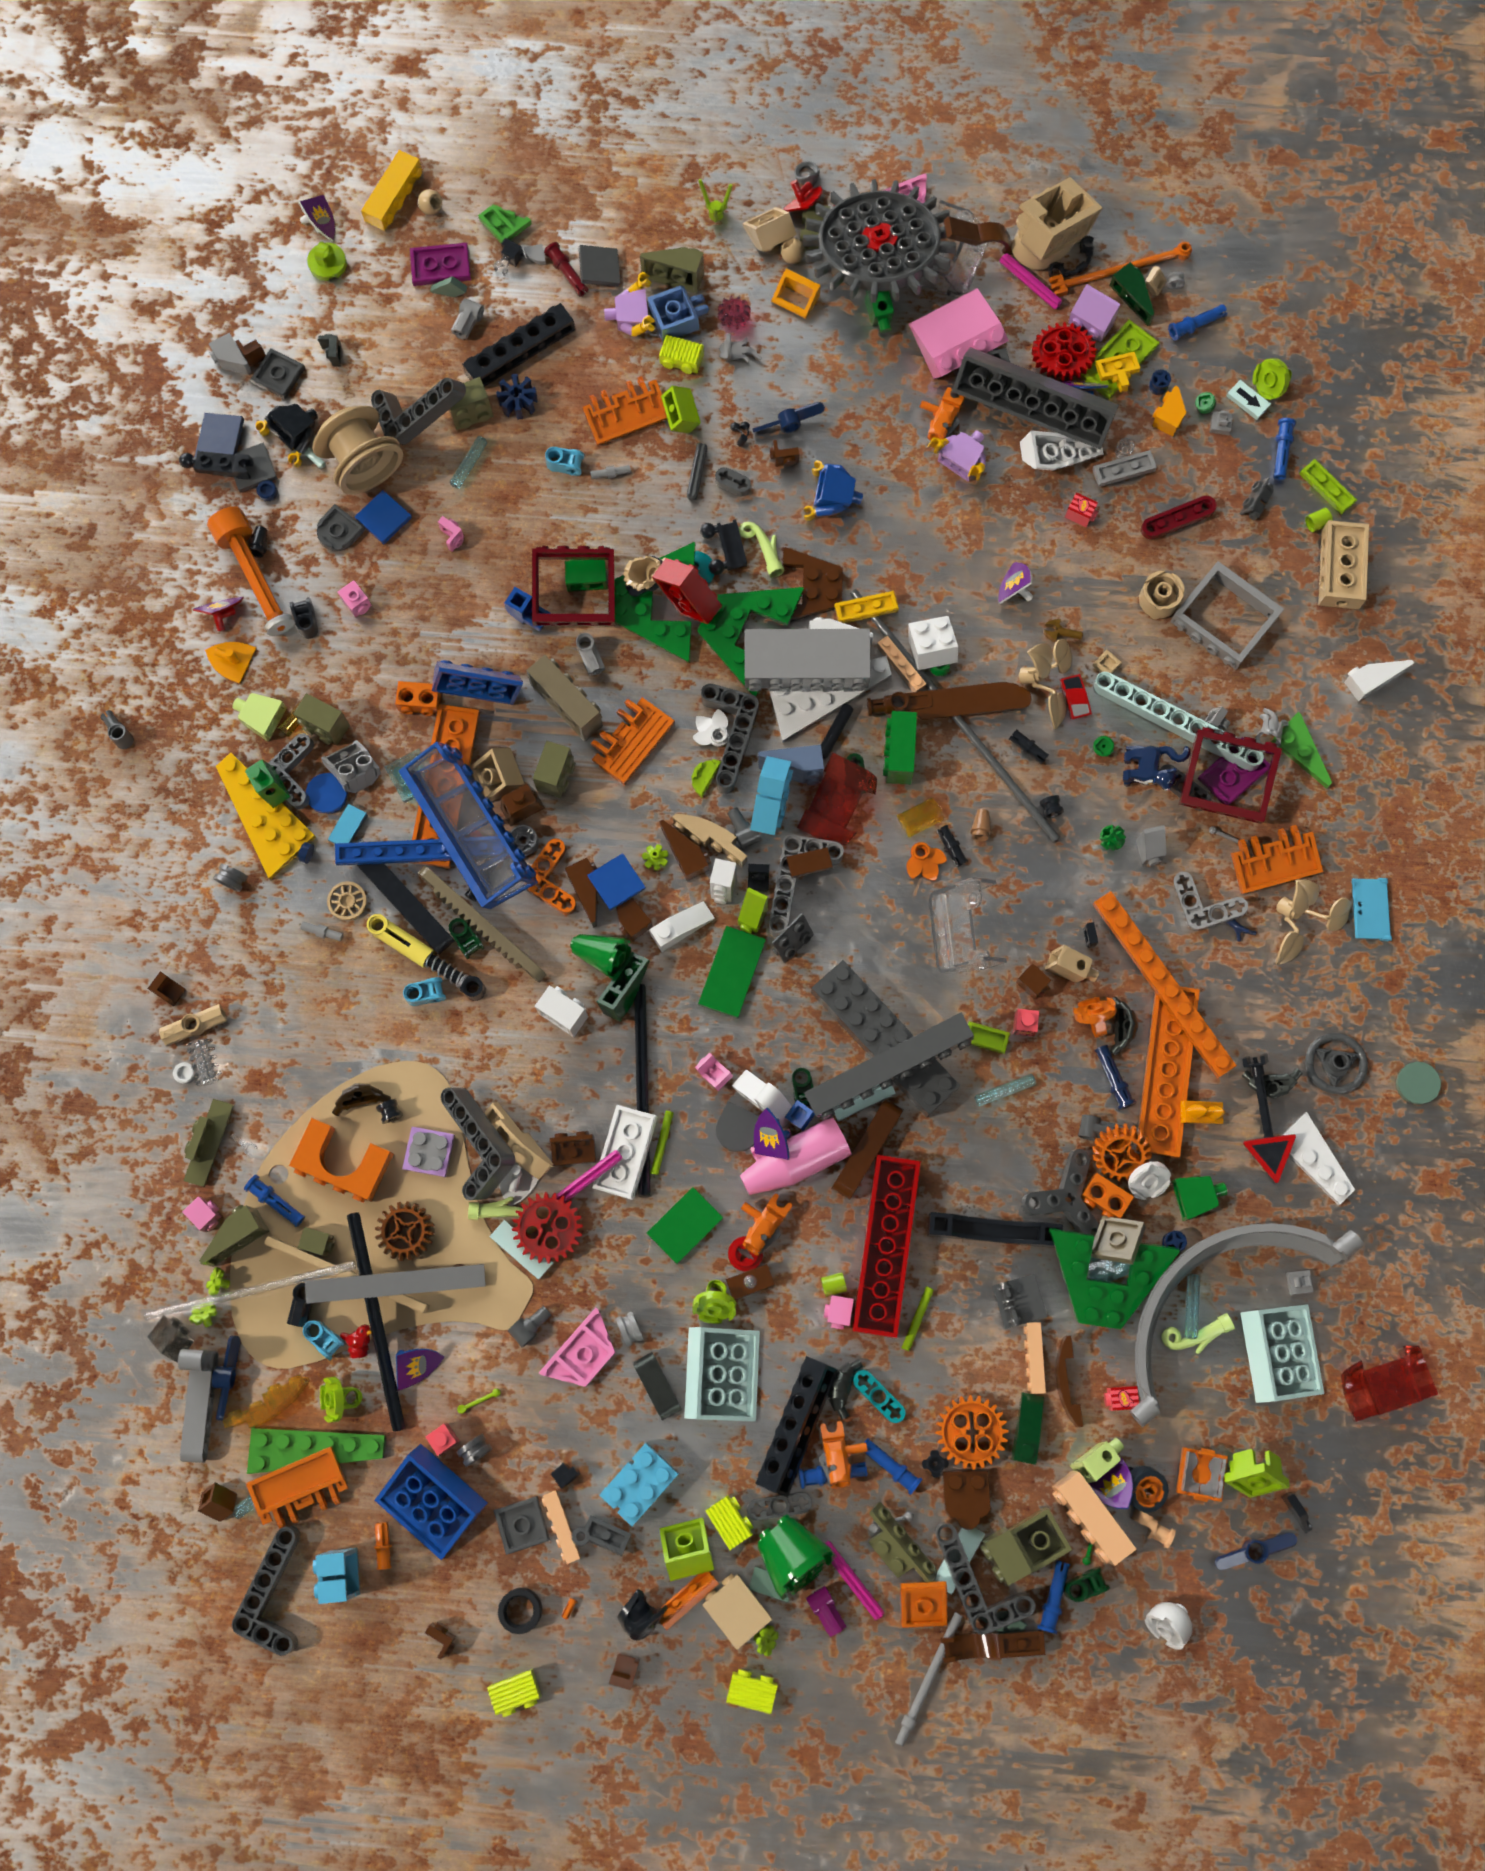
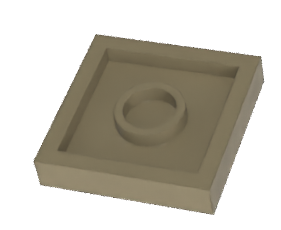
[1091,1216,1146,1265]

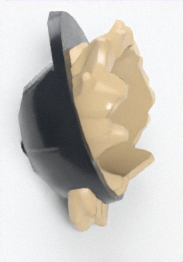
[623,556,665,597]

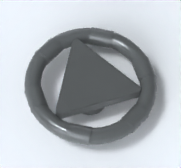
[1305,1033,1368,1095]

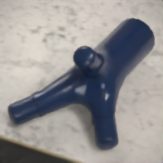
[1226,915,1257,942]

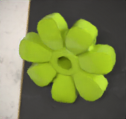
[642,844,669,871]
[206,1267,230,1296]
[189,1303,217,1327]
[753,1625,779,1656]

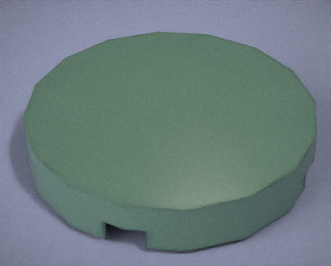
[1396,1061,1441,1105]

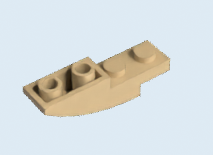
[672,814,747,867]
[485,1102,554,1180]

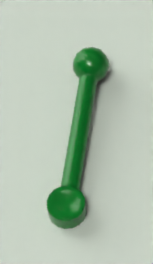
[1082,1542,1093,1566]

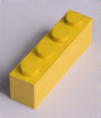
[361,150,422,231]

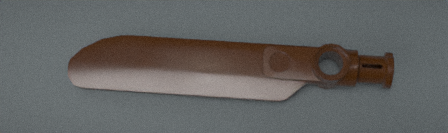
[867,682,1032,720]

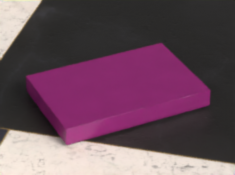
[410,242,471,286]
[1197,737,1270,805]

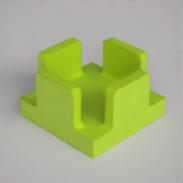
[1224,1449,1290,1498]

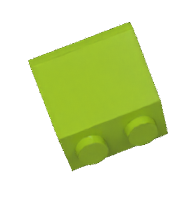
[659,1517,715,1581]

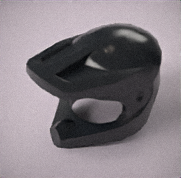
[617,1589,668,1641]

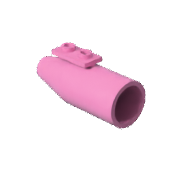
[740,1117,852,1195]

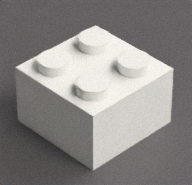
[908,616,958,670]
[535,985,588,1038]

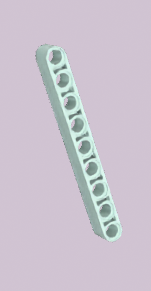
[1094,672,1264,771]

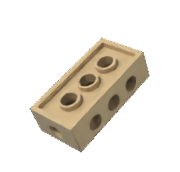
[1318,520,1369,609]

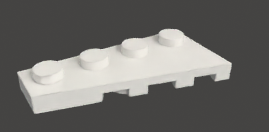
[1281,1112,1355,1205]

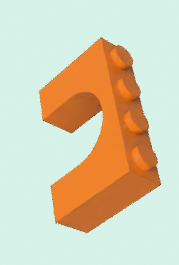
[289,1118,394,1203]

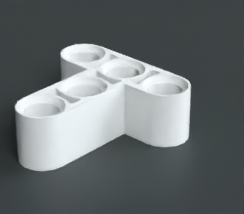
[732,1070,792,1129]

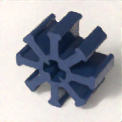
[496,374,538,420]

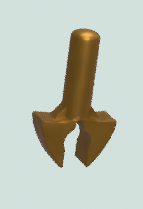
[1043,619,1083,642]

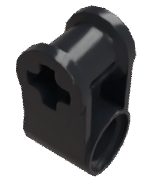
[289,597,318,639]

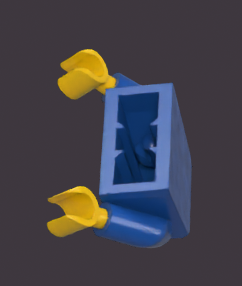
[804,460,863,521]

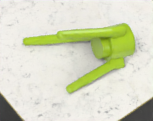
[698,179,733,222]

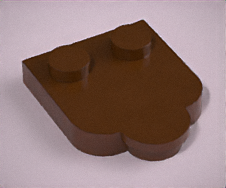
[942,1471,990,1530]

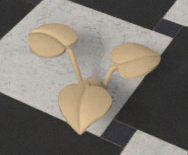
[1019,639,1072,729]
[1275,880,1351,965]

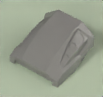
[321,740,381,793]

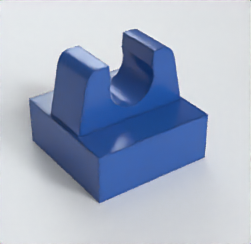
[785,1100,815,1131]

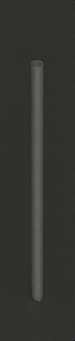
[144,1261,356,1321]

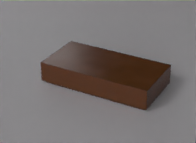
[786,847,833,878]

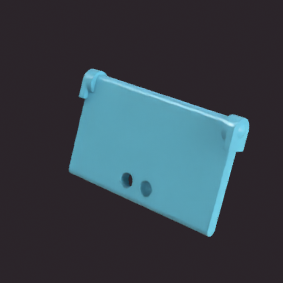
[1351,878,1392,941]

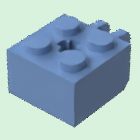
[648,286,709,343]

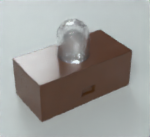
[726,1264,775,1300]

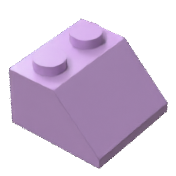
[1068,284,1120,342]

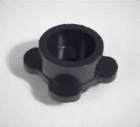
[922,1450,949,1478]

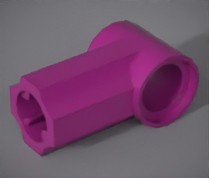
[806,1586,847,1637]

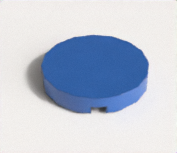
[306,773,348,814]

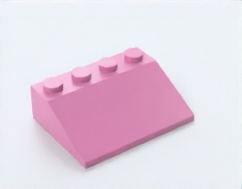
[909,288,1009,379]

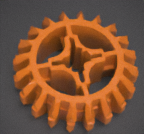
[1092,1123,1152,1181]

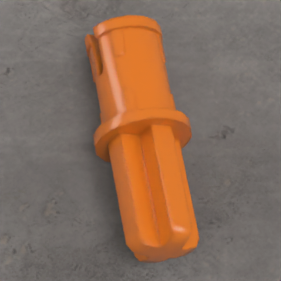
[374,1522,392,1570]

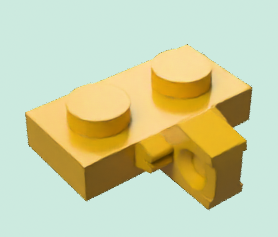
[1095,352,1140,393]

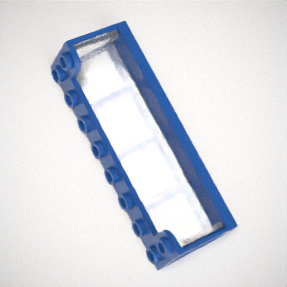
[399,741,538,909]

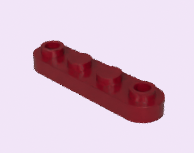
[1141,496,1217,539]

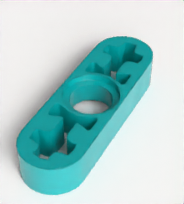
[853,1370,905,1423]

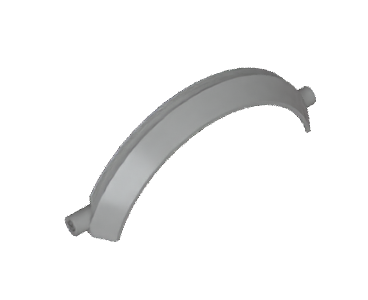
[1129,1223,1364,1427]

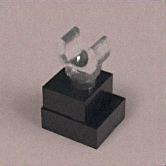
[493,238,524,276]
[543,1449,581,1489]

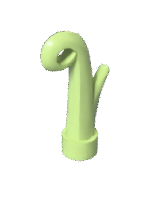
[739,522,785,578]
[468,1196,537,1234]
[1161,1313,1235,1354]

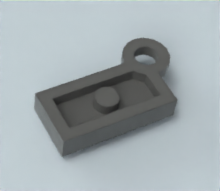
[572,1515,631,1557]

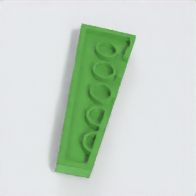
[247,1428,386,1474]

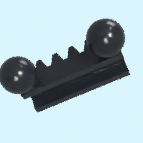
[700,519,747,575]

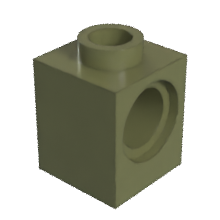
[297,1227,335,1257]

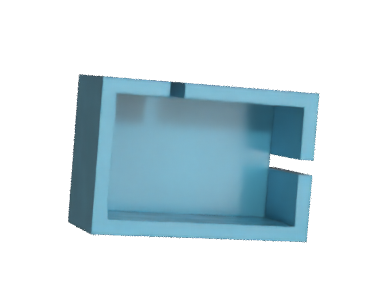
[750,756,794,835]
[599,1443,679,1526]
[313,1548,360,1604]

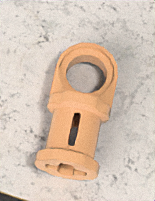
[1131,1508,1176,1549]

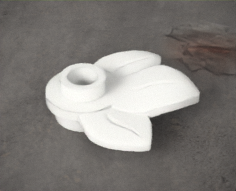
[692,709,729,747]

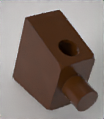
[500,784,545,826]

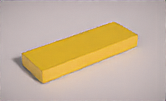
[834,591,899,623]

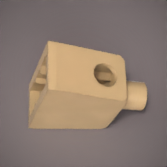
[1045,945,1099,983]

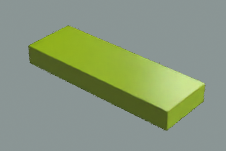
[1299,459,1357,515]

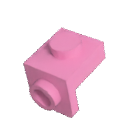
[438,516,464,552]
[695,1053,733,1091]

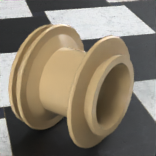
[312,406,403,494]

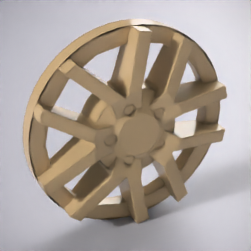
[327,882,367,920]

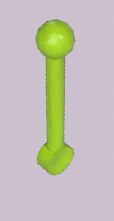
[457,1388,501,1414]

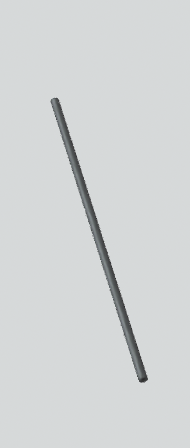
[850,589,1060,842]

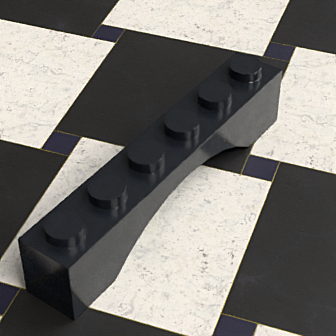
[927,1212,1063,1248]

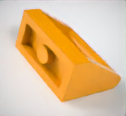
[771,268,821,319]

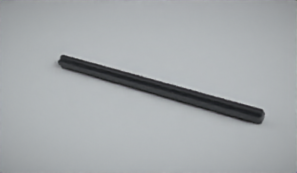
[634,984,651,1196]
[347,1212,405,1432]

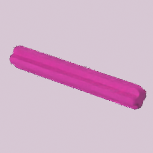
[1000,253,1062,309]
[557,1150,623,1203]
[825,1540,884,1620]

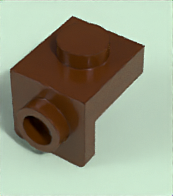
[769,440,799,467]
[425,1622,456,1660]

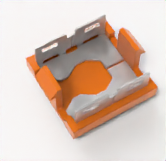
[1176,1447,1228,1502]

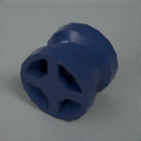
[1149,370,1171,395]
[1162,1231,1187,1252]

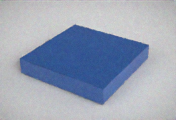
[354,490,412,545]
[587,853,646,911]

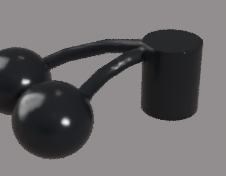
[730,422,750,447]

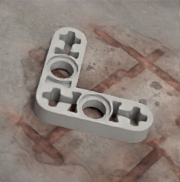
[1174,872,1248,931]

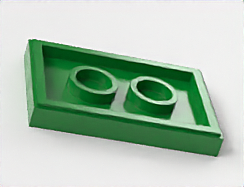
[647,1187,723,1264]

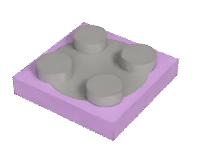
[402,1127,455,1178]

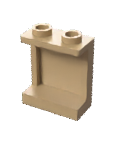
[702,1573,772,1650]

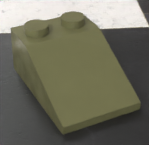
[640,247,704,294]
[199,1205,270,1267]

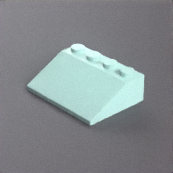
[1240,1304,1325,1403]
[684,1327,760,1421]

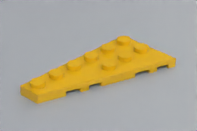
[216,753,316,880]

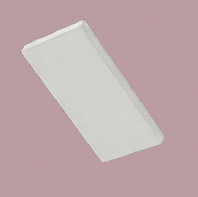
[592,1105,658,1200]

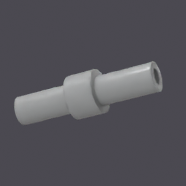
[590,465,631,479]
[300,922,343,941]

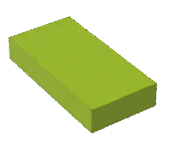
[968,1021,1010,1054]

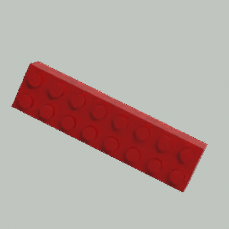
[852,1155,921,1339]

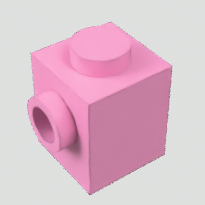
[338,580,372,617]
[182,1196,221,1232]
[824,1295,853,1330]

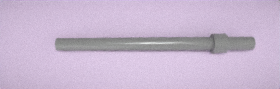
[895,1612,963,1747]

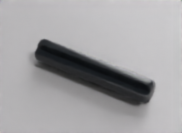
[821,704,854,759]

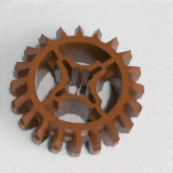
[375,1201,435,1261]

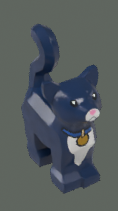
[1123,745,1190,791]

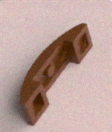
[1055,1336,1083,1427]

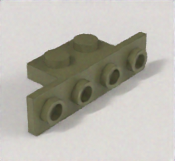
[183,1099,234,1187]
[868,1502,937,1582]

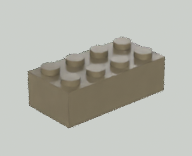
[526,655,603,742]

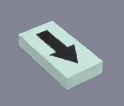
[1226,380,1271,420]

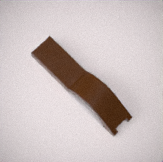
[944,216,1013,256]
[940,1630,1046,1663]

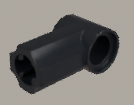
[287,1283,312,1327]

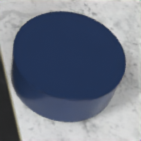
[256,480,278,502]
[298,842,314,864]

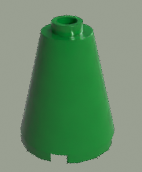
[570,934,631,979]

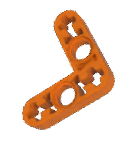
[522,838,576,915]

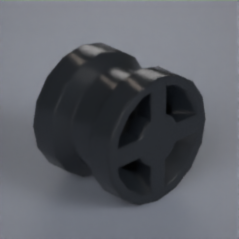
[1039,795,1064,819]
[376,1099,403,1124]

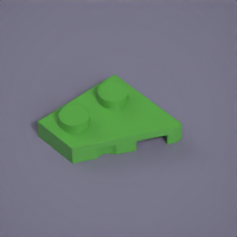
[478,204,532,243]

